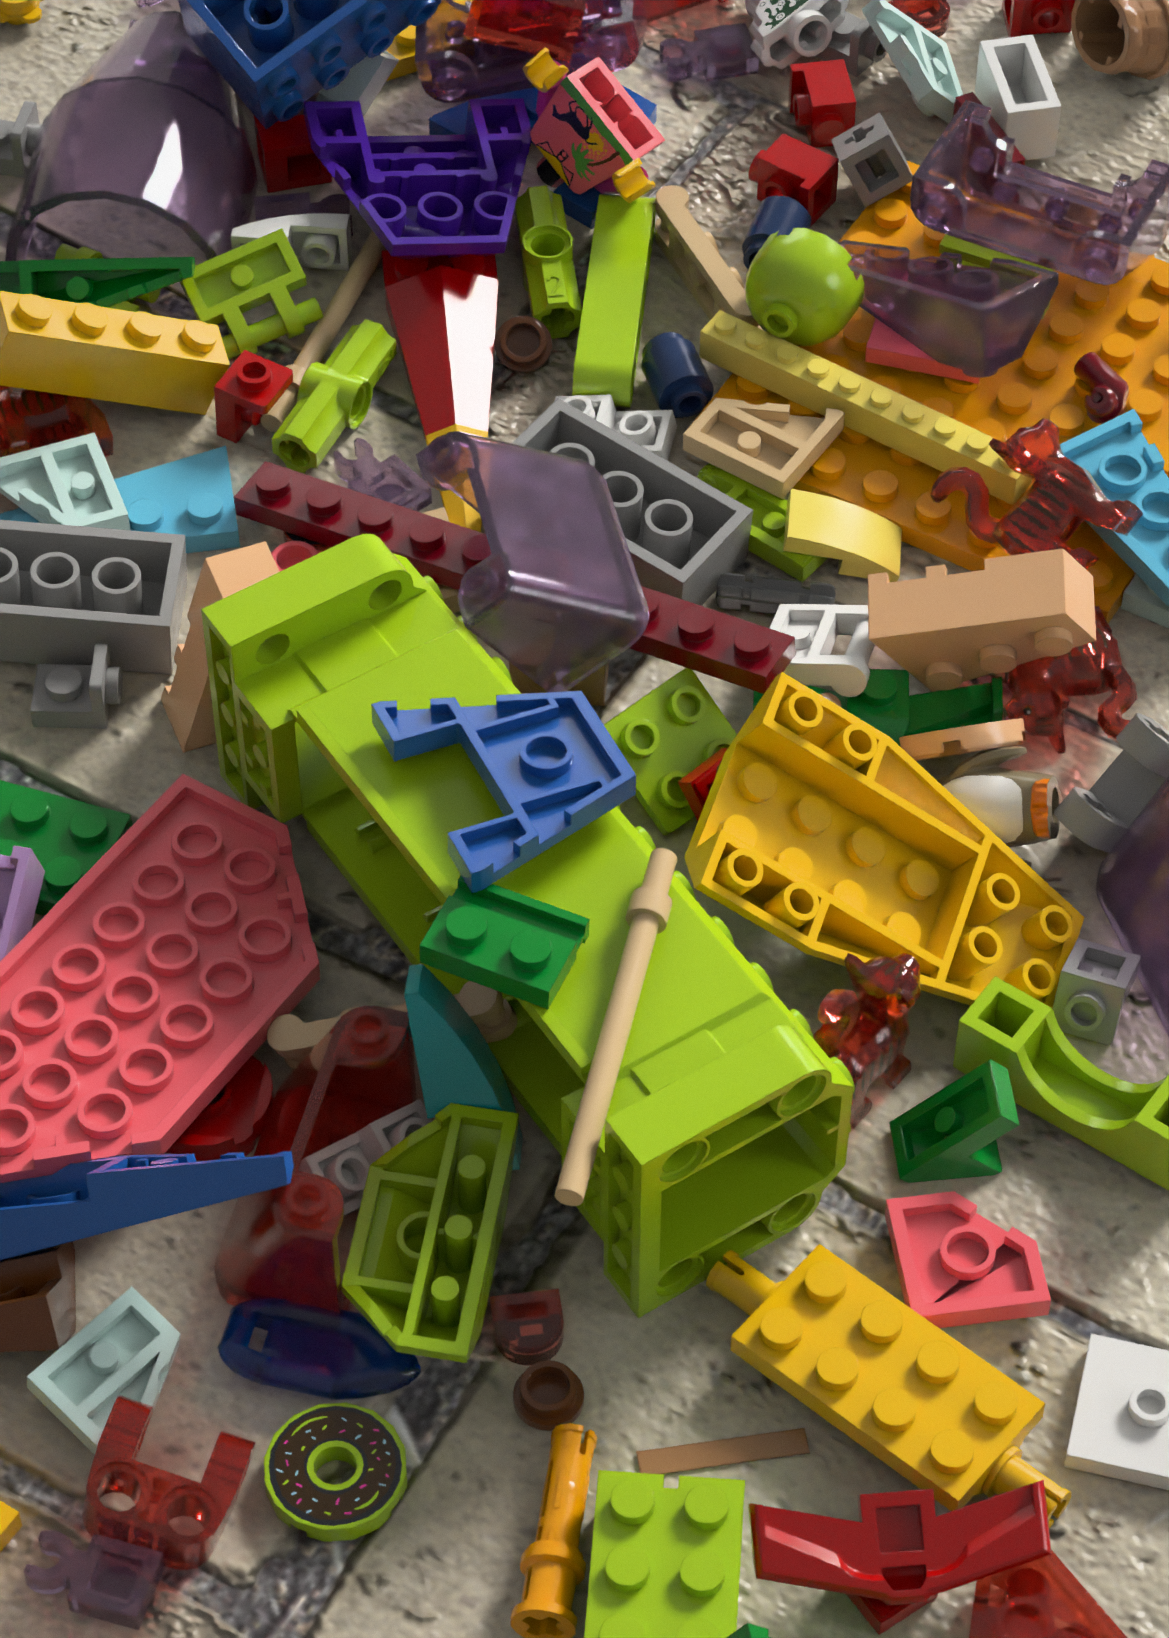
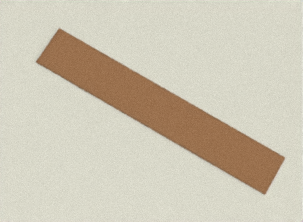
[636,1428,810,1474]

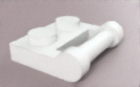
[770,604,875,697]

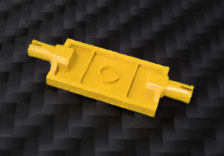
[706,1244,1072,1528]

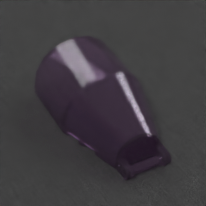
[5,11,258,261]

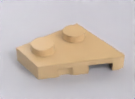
[683,398,845,499]

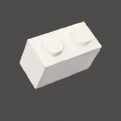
[975,35,1061,161]

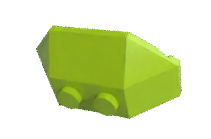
[341,1103,519,1363]

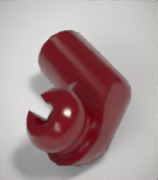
[1074,352,1129,424]

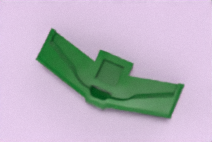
[753,669,1003,746]

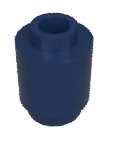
[742,196,811,269]
[641,332,714,418]

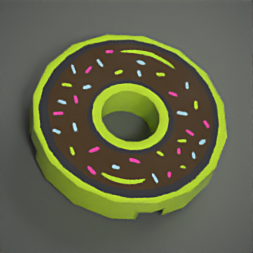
[264,1402,407,1542]

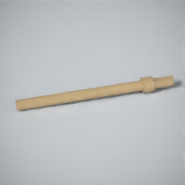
[261,231,387,432]
[555,848,677,1206]

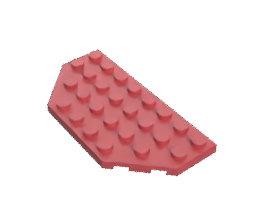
[0,774,320,1183]

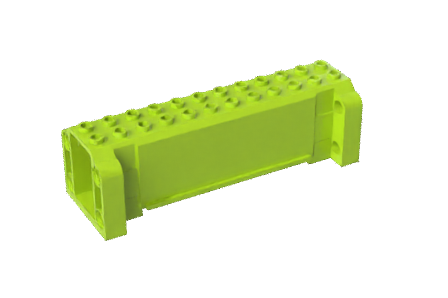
[201,534,855,1318]

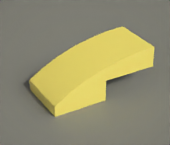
[783,489,902,582]

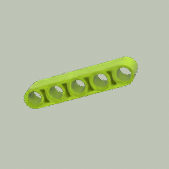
[572,194,656,408]

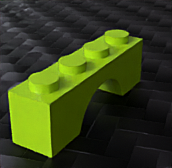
[953,976,1169,1191]

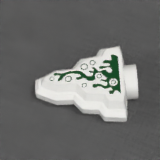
[745,0,849,69]

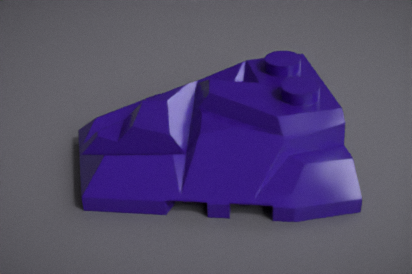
[303,98,532,260]

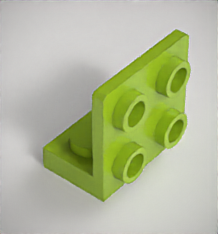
[603,668,737,835]

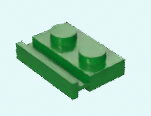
[420,876,590,1009]

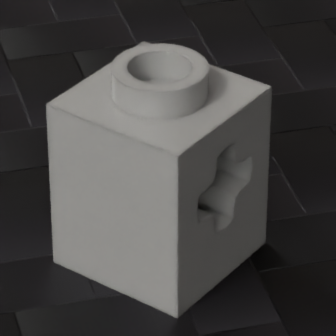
[831,112,914,207]

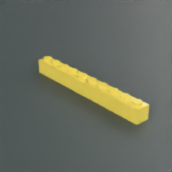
[699,310,1035,505]

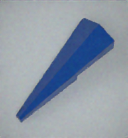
[0,1151,294,1260]

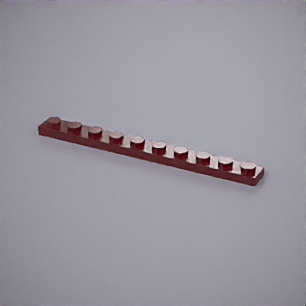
[233,461,796,694]

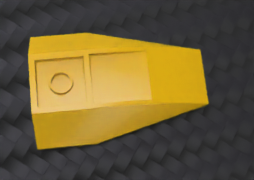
[684,672,1085,1008]

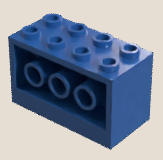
[178,0,441,129]

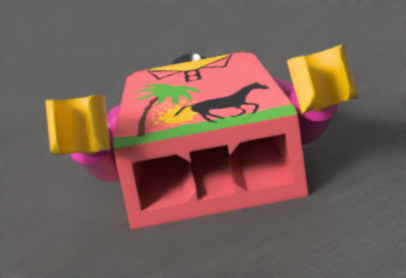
[523,47,665,203]

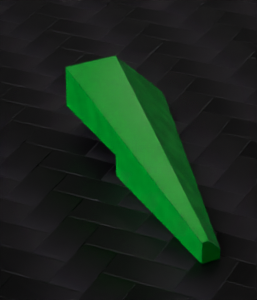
[0,257,195,308]

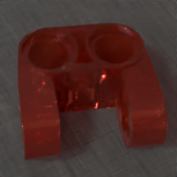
[82,1395,256,1570]

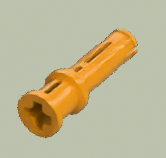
[510,1423,597,1638]

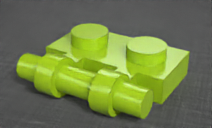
[179,228,324,360]

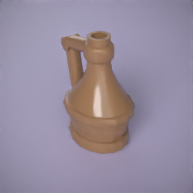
[1071,0,1169,80]

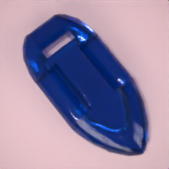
[217,1296,421,1400]

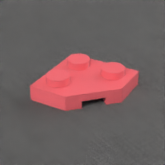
[885,1191,1051,1328]

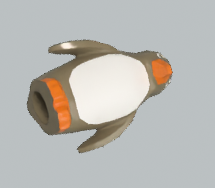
[937,746,1063,867]

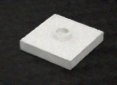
[1064,1334,1169,1490]

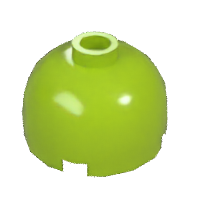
[745,228,865,346]

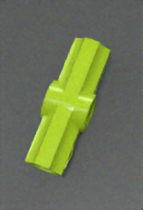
[514,185,582,339]
[272,319,397,474]

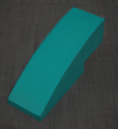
[404,964,523,1170]

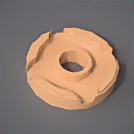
[899,718,1026,761]

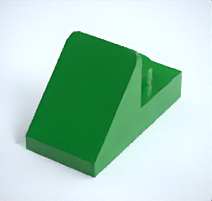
[889,1060,1019,1183]

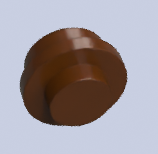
[495,316,552,374]
[513,1360,584,1431]

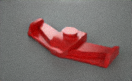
[748,1480,1052,1606]

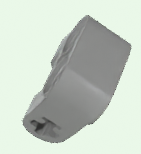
[1054,713,1169,856]

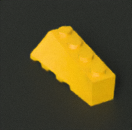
[0,291,230,415]

